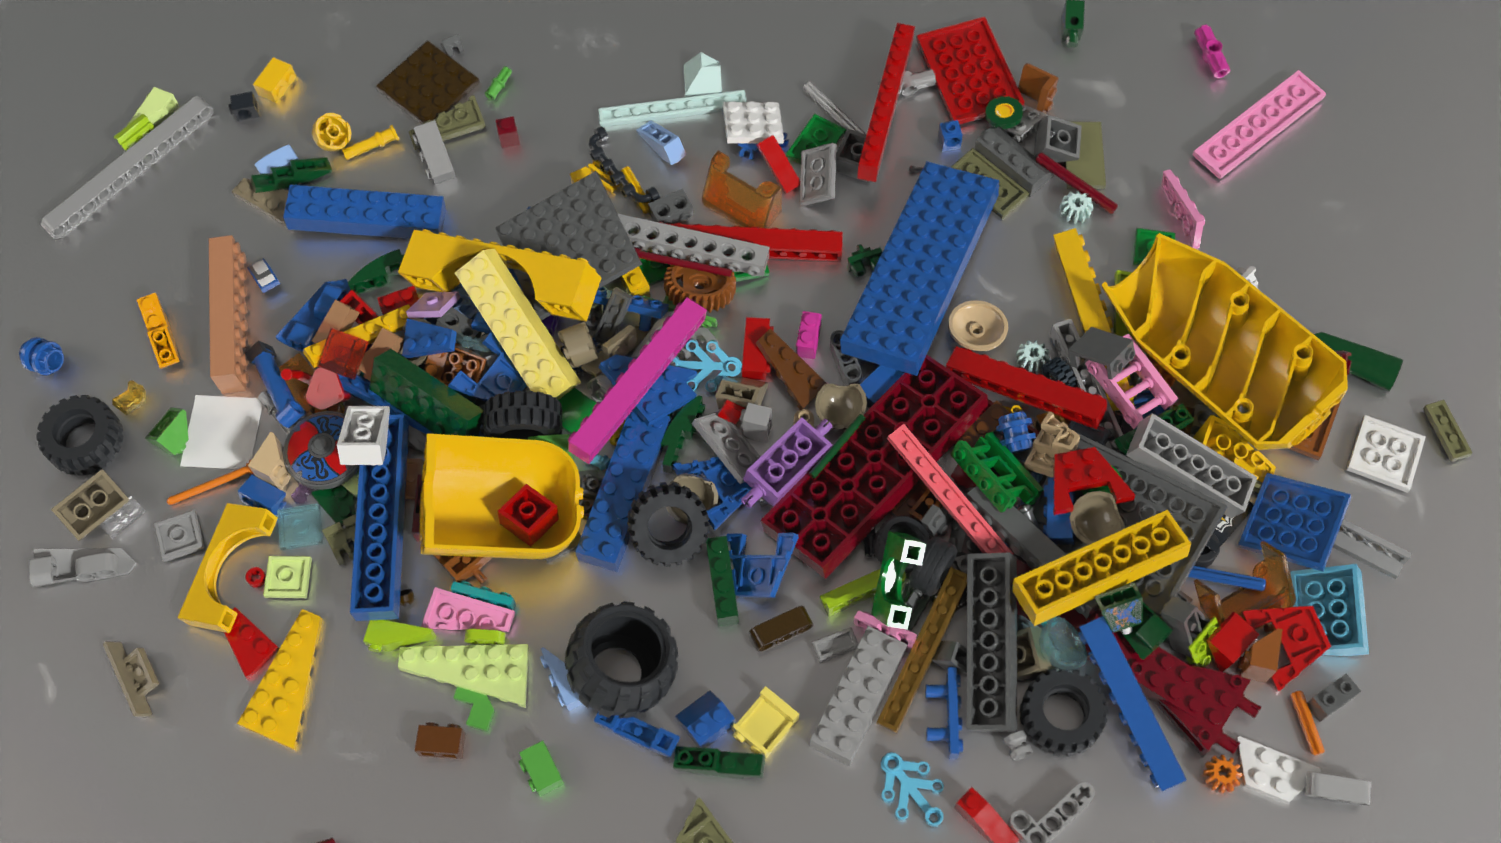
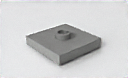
[153,510,205,562]

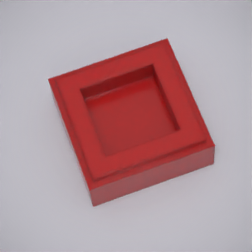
[717,400,745,424]

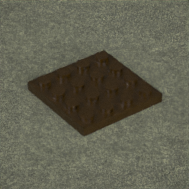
[376,40,480,124]

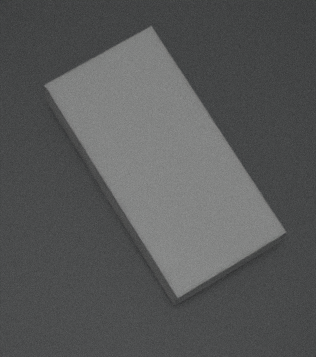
[812,627,859,663]

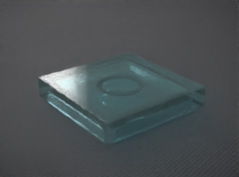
[277,503,323,551]

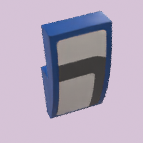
[247,258,280,293]

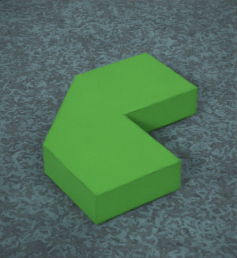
[453,687,495,732]

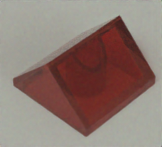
[317,328,369,380]

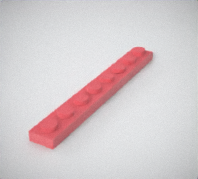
[887,424,1013,554]

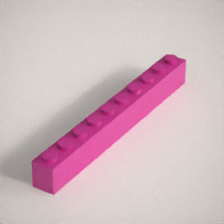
[568,298,707,464]

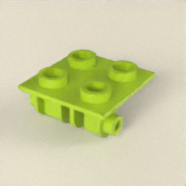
[1185,616,1219,668]

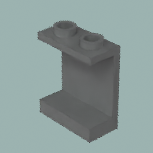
[1068,327,1135,380]

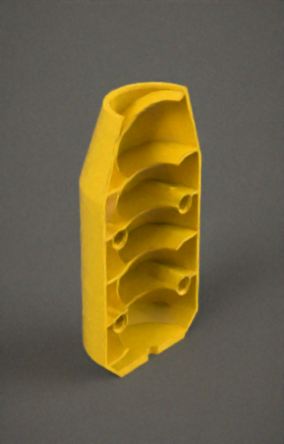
[1102,233,1348,450]

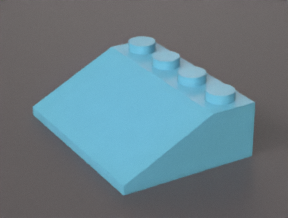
[1290,564,1369,656]

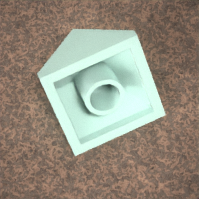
[683,52,722,97]

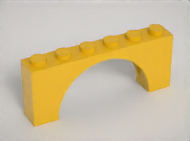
[177,503,278,633]

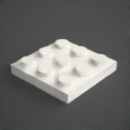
[723,101,784,144]
[1346,415,1426,493]

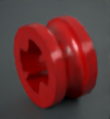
[245,567,266,588]

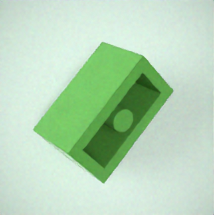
[518,741,564,797]

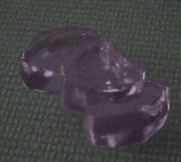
[291,483,311,505]

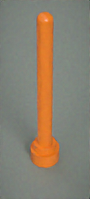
[167,459,254,505]

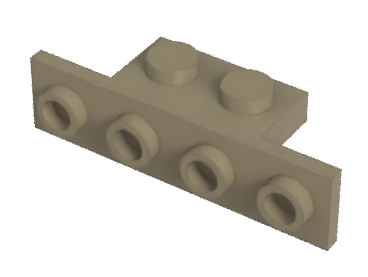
[581,324,649,377]
[103,641,159,717]

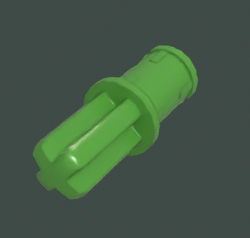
[484,66,512,101]

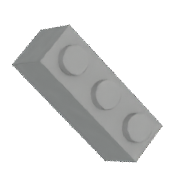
[412,120,456,184]

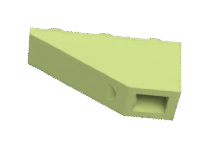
[126,87,179,127]

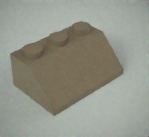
[51,469,130,541]

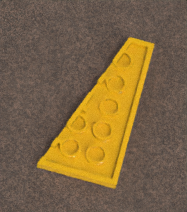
[237,609,323,751]

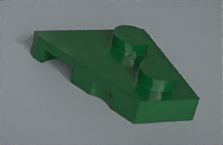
[311,485,356,526]

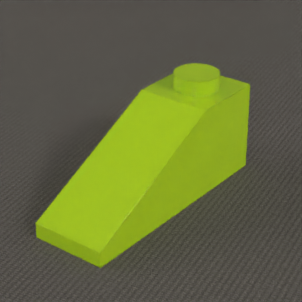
[363,620,436,653]

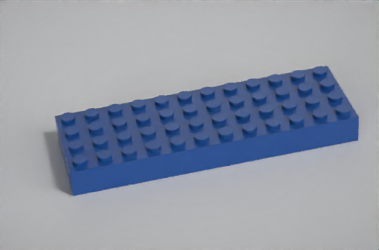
[840,161,999,376]

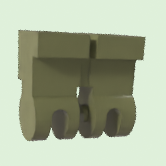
[322,514,356,565]

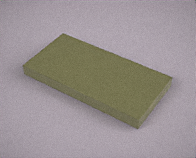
[1065,122,1106,189]
[950,148,1029,219]

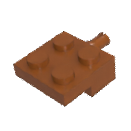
[433,555,492,584]

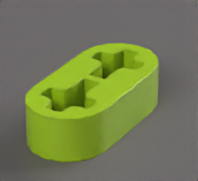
[464,629,506,645]

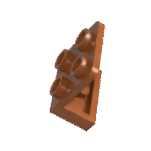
[1018,63,1059,113]

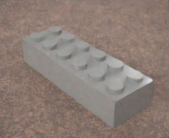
[1126,413,1258,518]
[810,626,907,766]

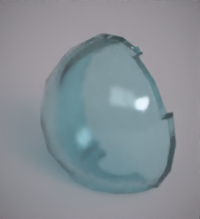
[1038,617,1087,671]

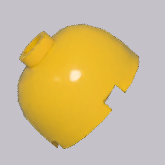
[312,113,351,152]

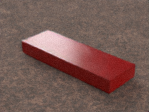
[756,135,800,194]

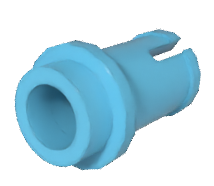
[584,454,611,471]

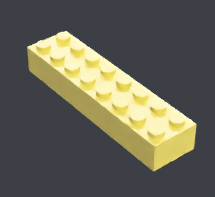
[455,249,581,400]

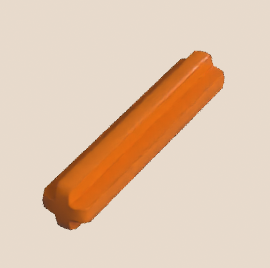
[1290,691,1325,756]

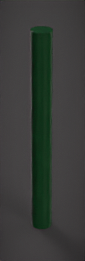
[808,414,866,479]

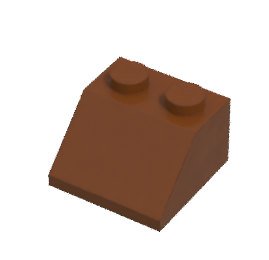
[1237,628,1282,683]

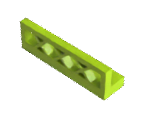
[819,568,906,617]

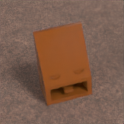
[424,343,487,388]

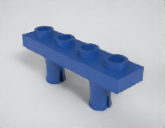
[593,286,669,331]
[925,667,963,759]

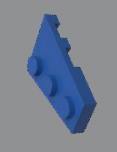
[402,318,457,358]

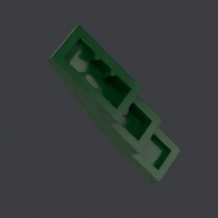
[251,157,332,193]

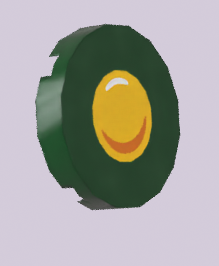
[986,96,1023,129]

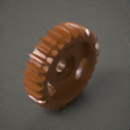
[664,259,736,313]

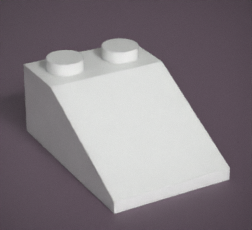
[337,406,390,465]

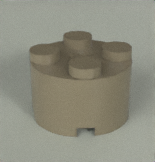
[558,321,599,368]

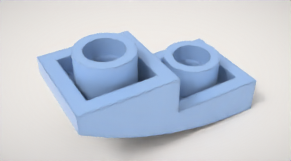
[255,145,299,174]

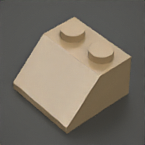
[248,432,291,490]

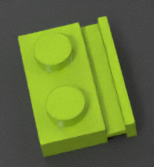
[114,114,155,152]

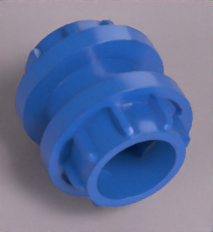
[19,337,64,375]
[996,411,1036,453]

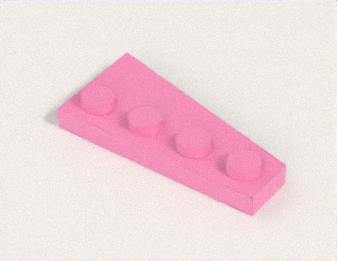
[421,587,515,632]

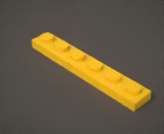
[303,304,415,368]

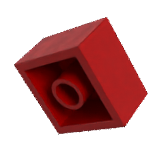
[497,484,559,547]

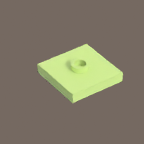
[263,556,312,598]

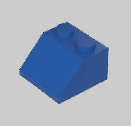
[675,690,736,748]

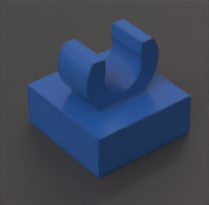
[738,143,759,160]

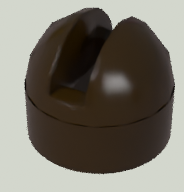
[400,589,414,607]

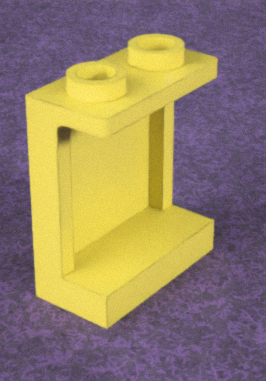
[732,686,799,759]

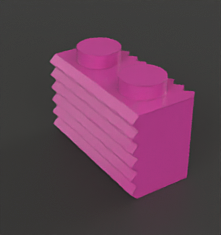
[796,311,822,359]

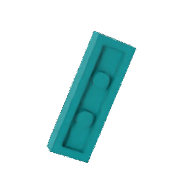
[451,581,516,611]

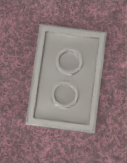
[800,143,837,206]

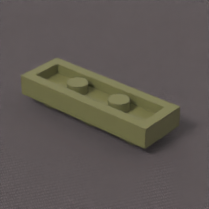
[1423,400,1473,462]

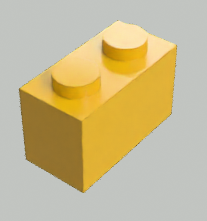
[253,57,296,103]

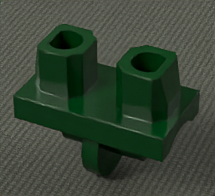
[847,244,882,278]

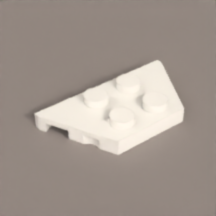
[1236,736,1322,804]

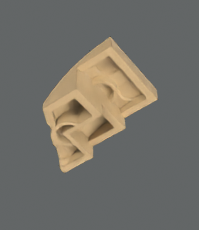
[1024,412,1080,478]

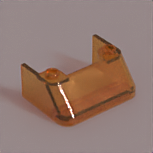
[1194,541,1296,630]

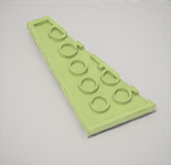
[398,644,529,708]

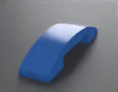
[594,711,680,757]

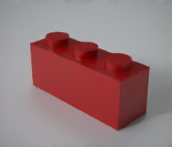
[742,317,774,381]

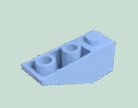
[540,647,583,711]

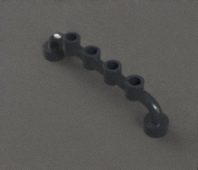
[589,126,660,203]

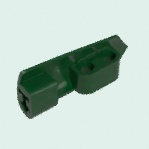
[1314,332,1403,392]
[1122,584,1173,659]

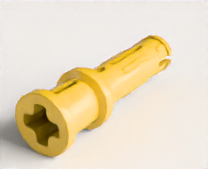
[342,125,399,160]

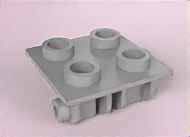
[997,105,1047,143]

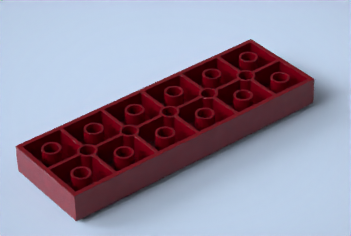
[760,355,988,579]

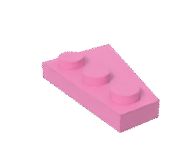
[854,610,917,654]

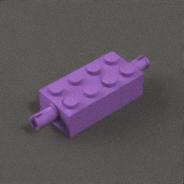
[741,418,833,508]

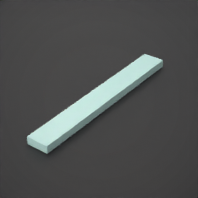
[598,90,746,127]

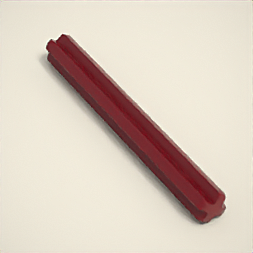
[1036,152,1118,214]

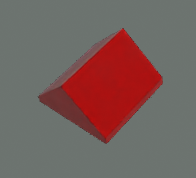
[1206,612,1260,672]

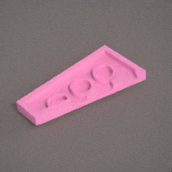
[1162,169,1205,249]

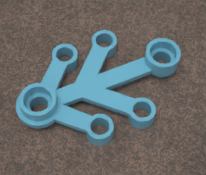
[673,339,742,392]
[881,752,944,827]

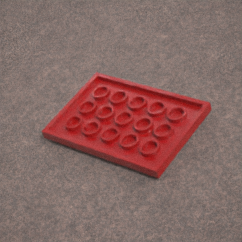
[916,17,1025,125]

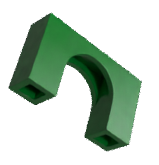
[871,531,926,629]

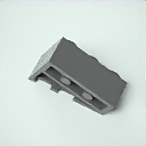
[1161,596,1210,658]

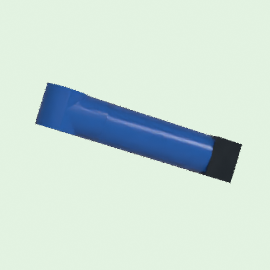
[245,340,306,428]

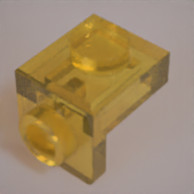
[112,380,146,415]

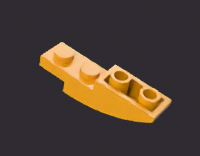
[136,293,180,369]

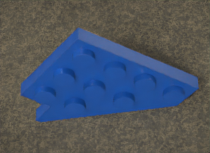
[599,354,697,426]

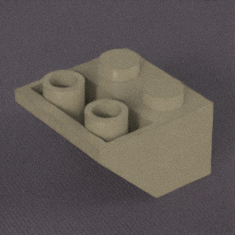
[716,376,768,410]

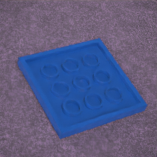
[1238,473,1351,571]

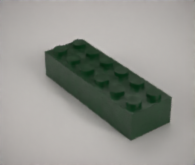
[369,349,484,437]

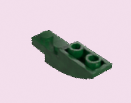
[348,249,404,294]
[661,395,706,474]
[1114,403,1195,457]
[673,746,765,779]

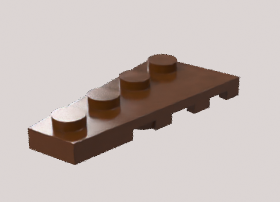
[756,328,827,411]

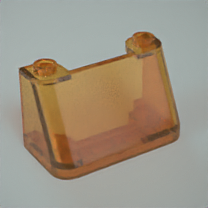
[702,150,782,228]

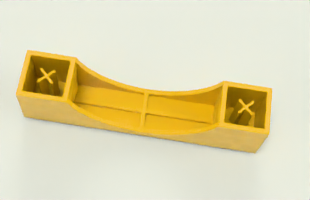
[398,229,601,322]

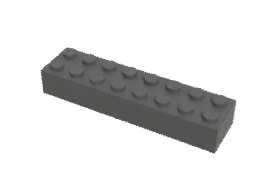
[967,552,1017,732]

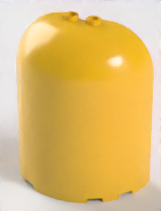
[420,433,584,559]

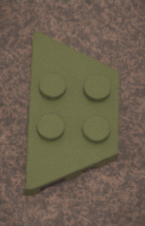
[676,797,733,843]

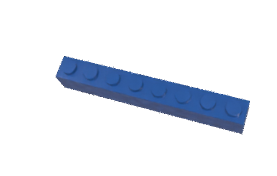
[1078,616,1187,791]

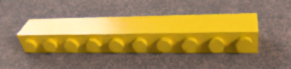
[1053,228,1137,411]

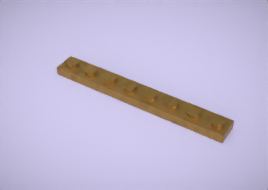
[876,567,967,733]

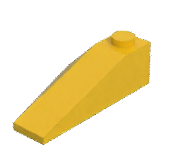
[1193,415,1276,483]

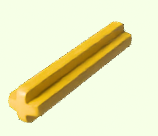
[621,166,650,214]

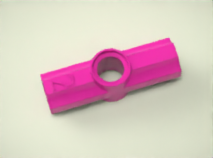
[1194,24,1230,79]

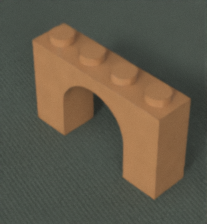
[312,300,404,380]

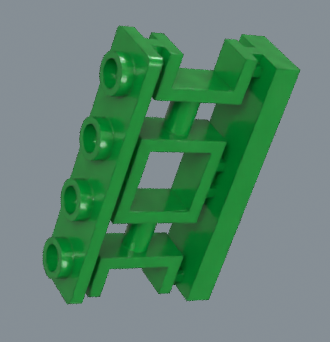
[950,432,1044,513]

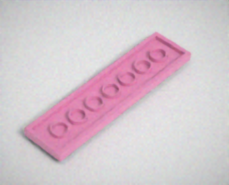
[1192,70,1326,179]

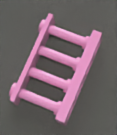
[1085,333,1178,429]

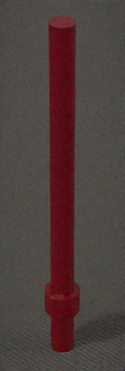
[634,247,733,277]

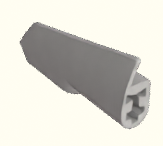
[29,548,137,587]

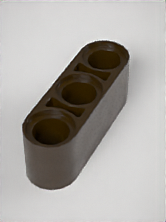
[749,606,814,652]

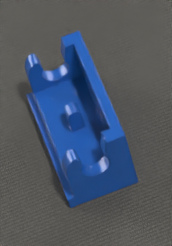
[238,475,286,516]

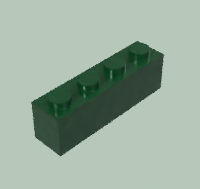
[706,536,739,626]

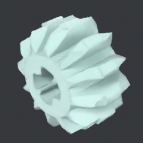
[1060,191,1093,224]
[1016,340,1050,374]

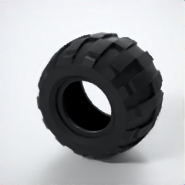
[564,601,678,718]

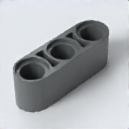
[830,330,862,386]

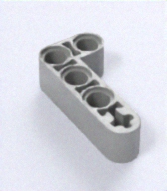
[1008,782,1095,843]

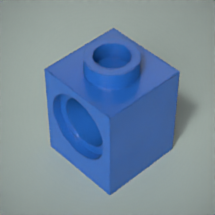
[938,120,963,152]

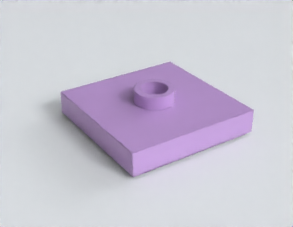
[406,292,460,318]

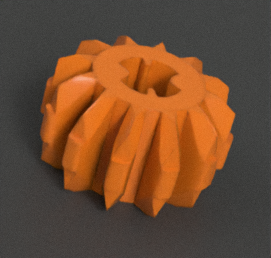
[1202,754,1242,794]

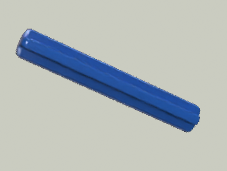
[1188,566,1266,591]

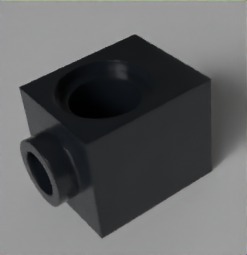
[228,91,259,121]

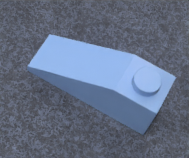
[637,120,686,165]

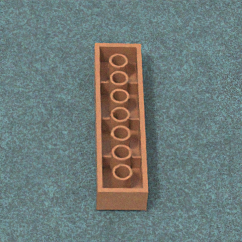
[209,235,249,394]

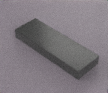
[593,287,633,345]

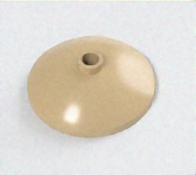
[948,300,1008,351]

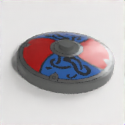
[283,411,359,490]

